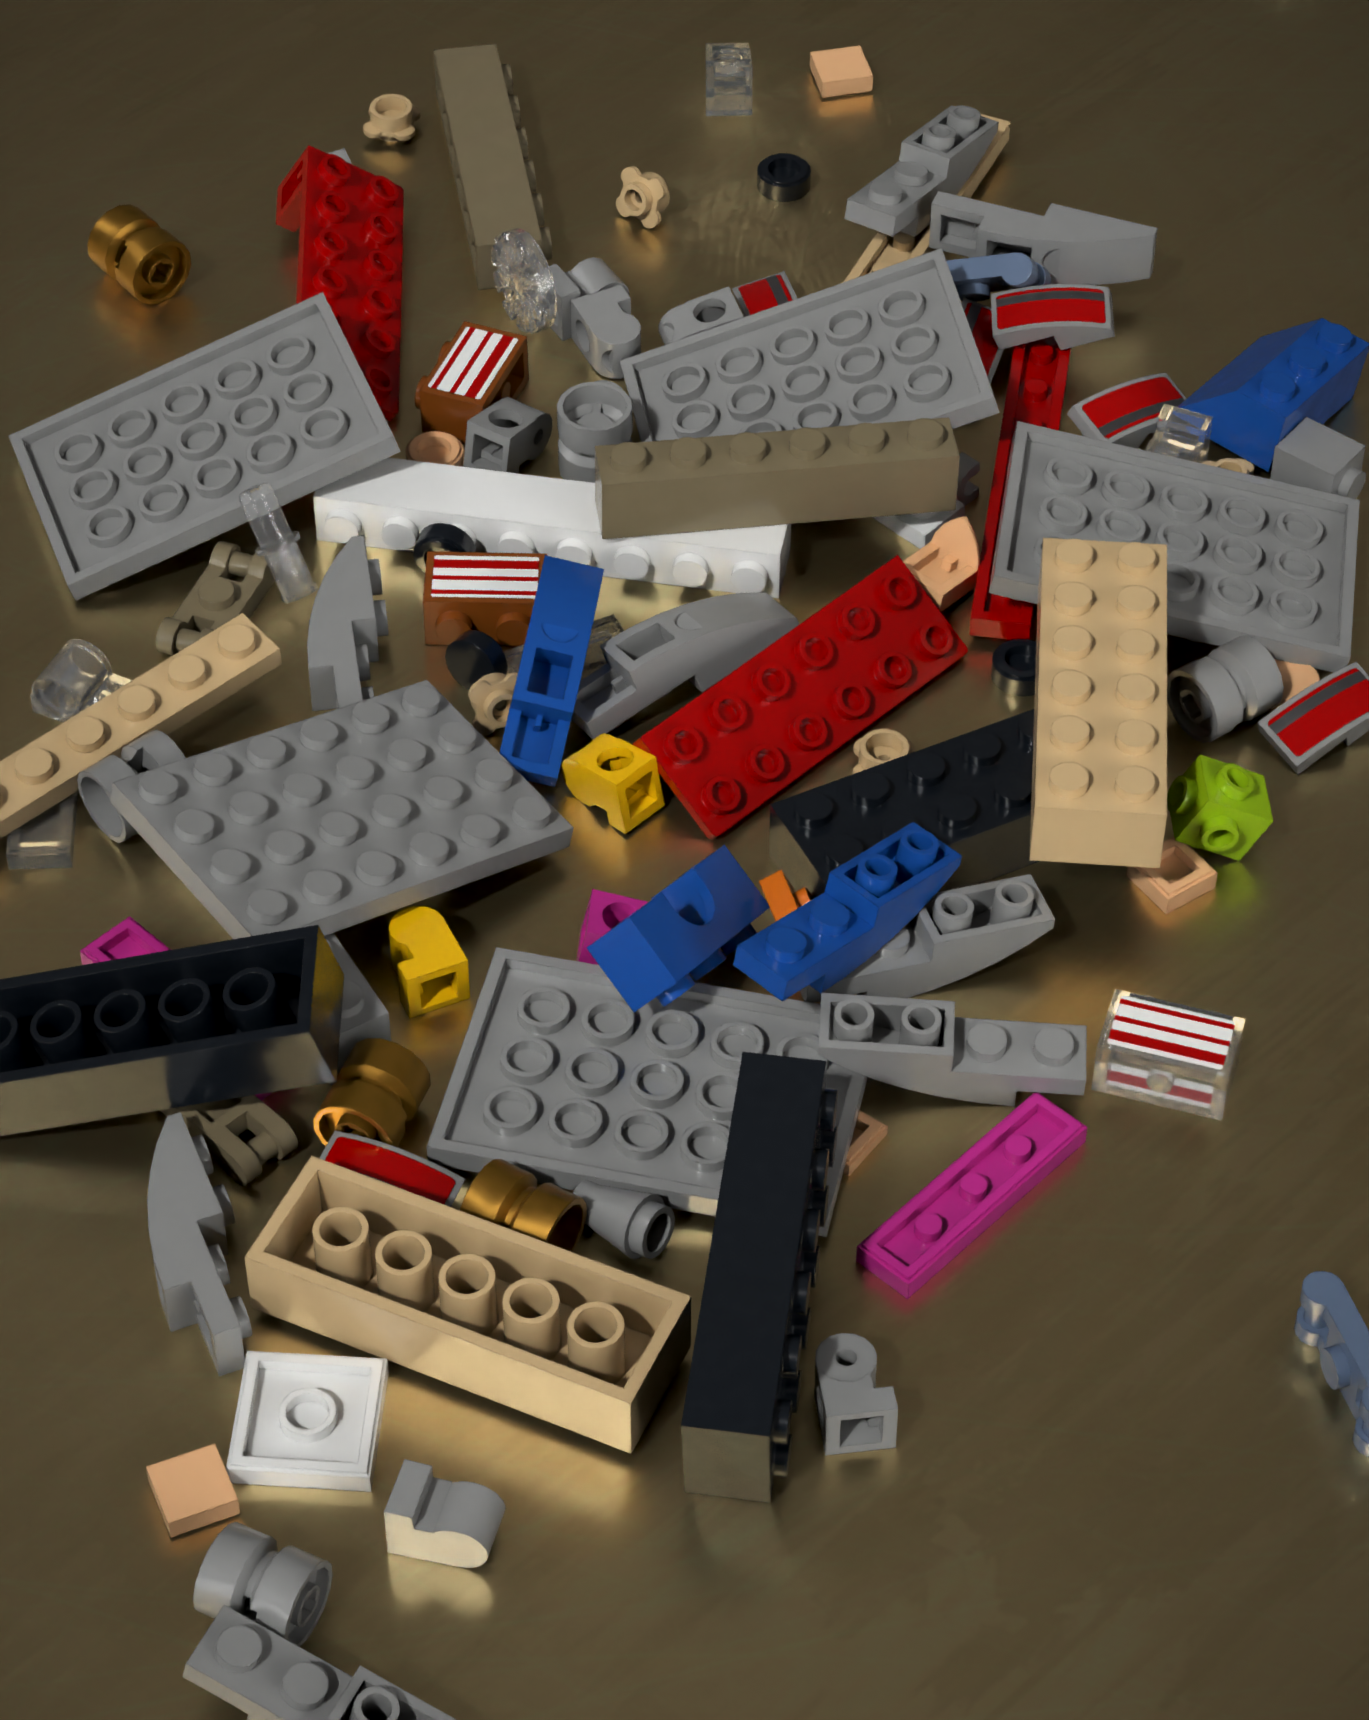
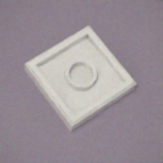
[226,1350,389,1492]

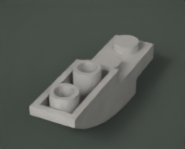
[844,105,999,237]
[929,191,1158,285]
[307,536,389,711]
[571,592,799,739]
[800,874,1055,1003]
[818,993,1087,1106]
[147,1112,252,1376]
[182,1605,456,1720]

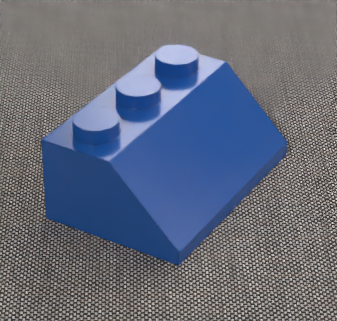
[1172,318,1369,472]

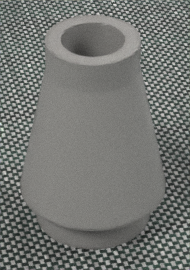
[573,1180,675,1259]

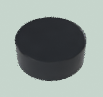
[757,153,811,202]
[413,523,476,573]
[445,630,508,690]
[991,639,1036,696]

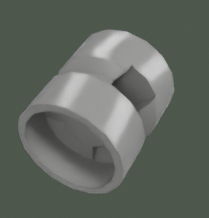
[557,381,633,483]
[1167,635,1284,743]
[77,729,186,843]
[193,1522,333,1647]

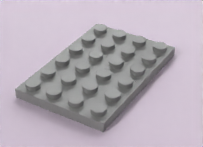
[620,248,1000,442]
[8,292,401,601]
[989,421,1360,672]
[110,680,574,939]
[427,947,868,1237]

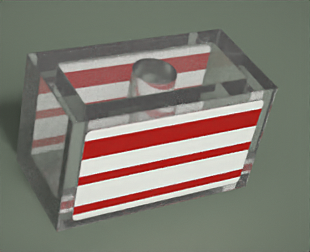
[1091,989,1245,1121]

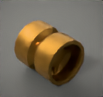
[87,204,191,305]
[313,1038,431,1147]
[460,1159,587,1252]

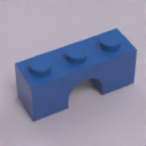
[587,844,770,1012]

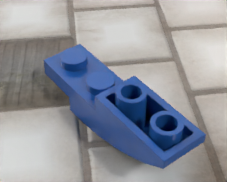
[499,555,604,787]
[733,822,962,1001]

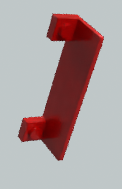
[276,145,404,421]
[632,555,968,840]

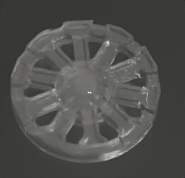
[491,228,557,334]

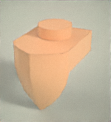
[903,516,981,612]

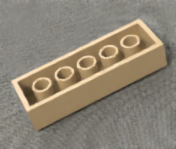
[1030,538,1167,868]
[244,1155,691,1454]

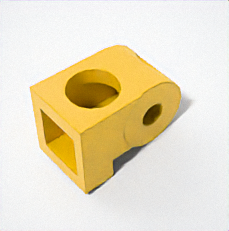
[561,733,665,834]
[388,906,470,1018]

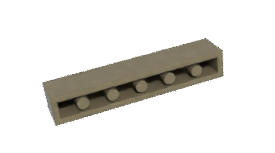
[434,44,552,290]
[595,417,960,539]

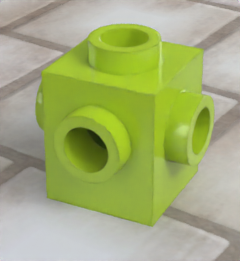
[1167,754,1273,861]

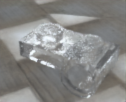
[30,639,132,722]

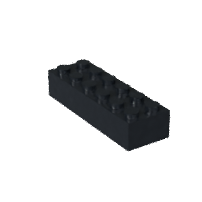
[769,709,1040,898]
[0,925,344,1136]
[681,1052,838,1503]

